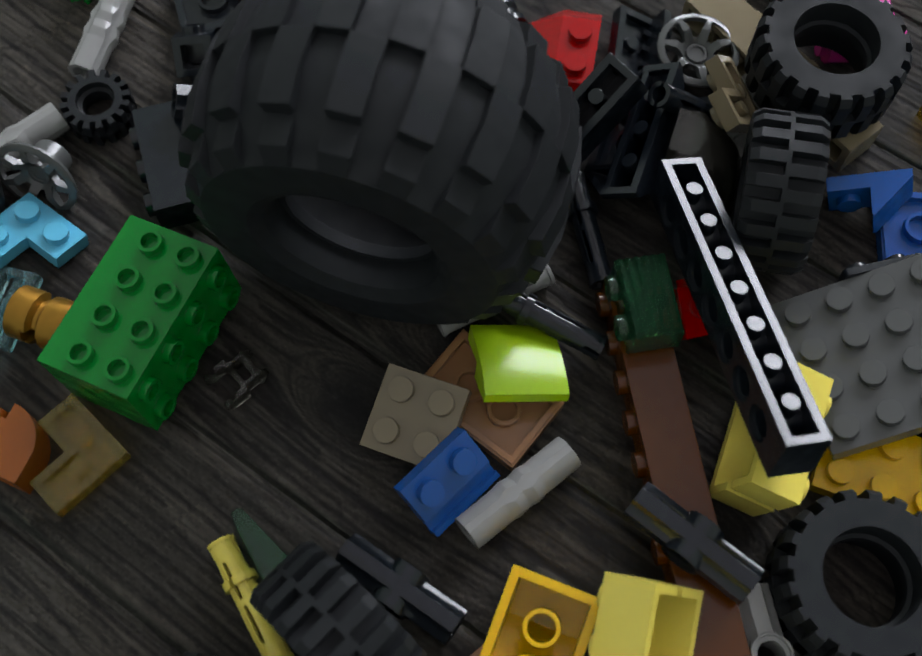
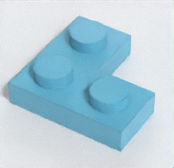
[0,192,89,269]

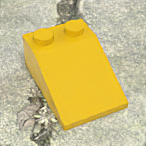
[480,564,598,656]

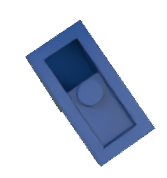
[826,168,913,233]

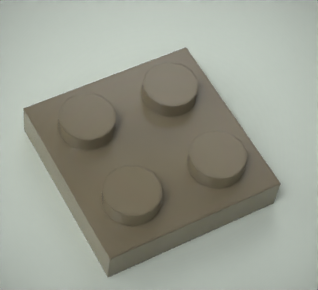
[359,363,472,465]

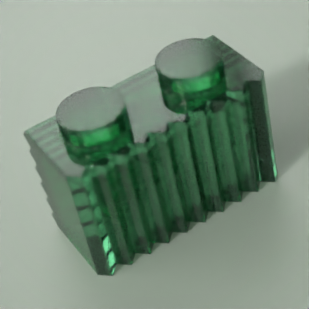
[605,253,685,354]

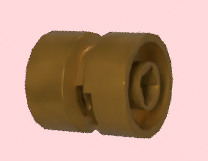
[2,285,74,349]

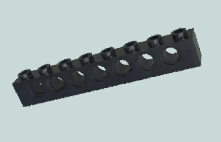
[650,157,833,478]

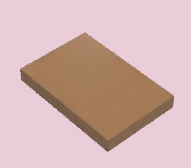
[424,329,565,472]

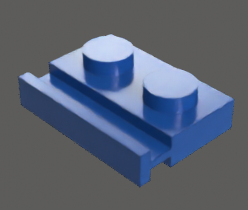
[393,427,501,537]

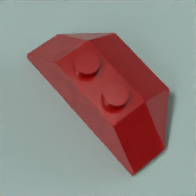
[530,10,602,92]

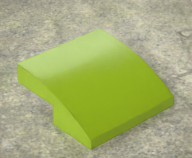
[468,325,570,402]

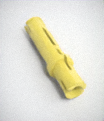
[207,534,295,656]

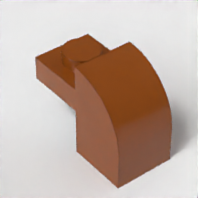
[0,403,51,495]

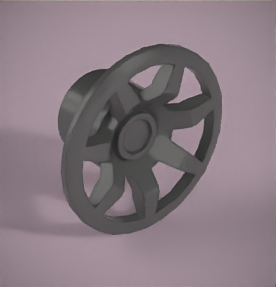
[657,13,740,88]
[0,139,78,210]

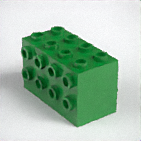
[37,215,242,431]

